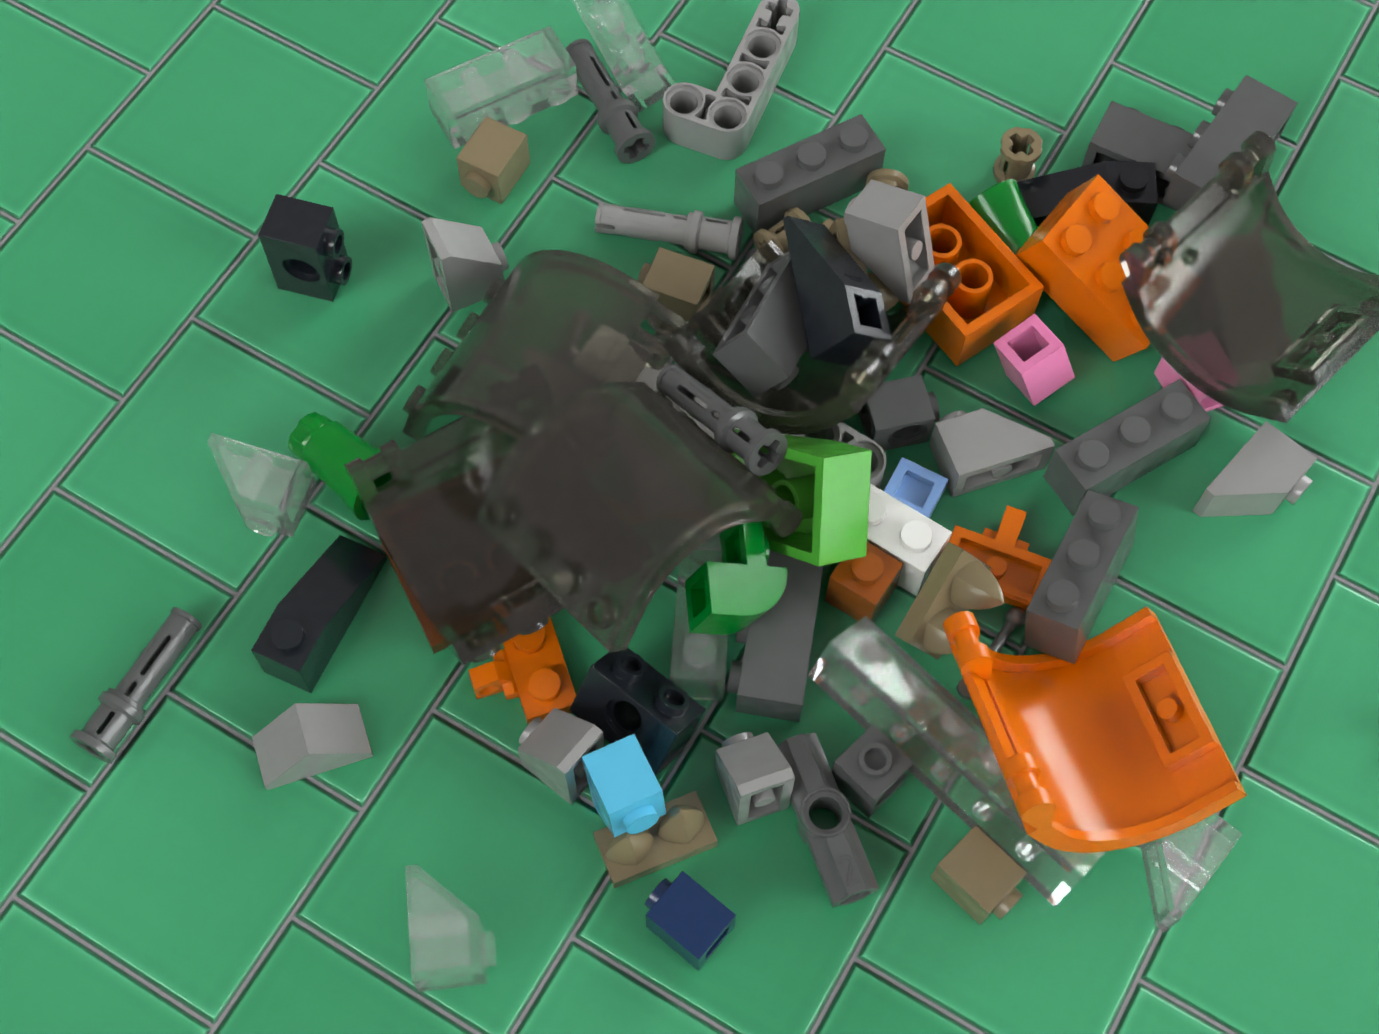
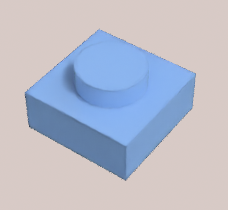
[884,457,949,519]

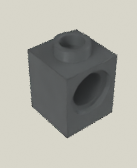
[858,374,940,451]
[832,724,914,819]

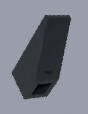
[783,216,892,366]

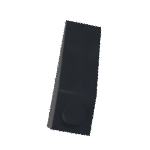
[1017,161,1158,227]
[251,535,387,693]

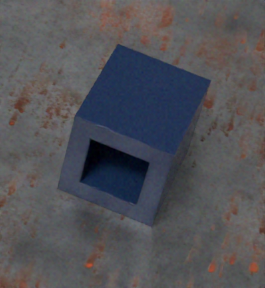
[645,871,736,971]

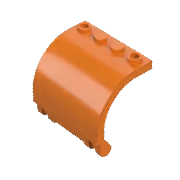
[943,606,1247,853]

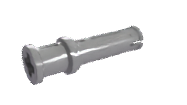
[595,202,744,260]

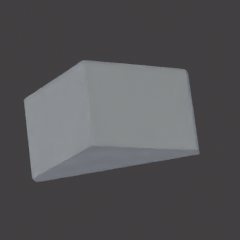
[252,703,373,790]

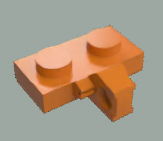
[949,505,1052,610]
[468,608,576,724]

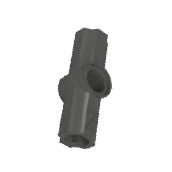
[777,732,879,908]

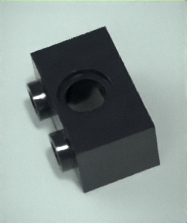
[258,194,352,302]
[569,642,706,776]

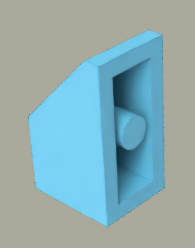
[582,734,666,838]

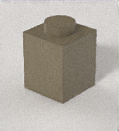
[456,116,530,204]
[636,247,715,330]
[930,825,1027,925]

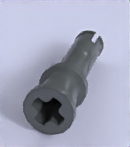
[564,39,656,164]
[656,364,788,476]
[70,607,202,764]

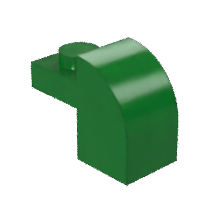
[685,513,787,635]

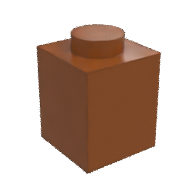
[825,542,904,628]

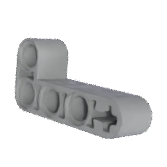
[663,0,800,160]

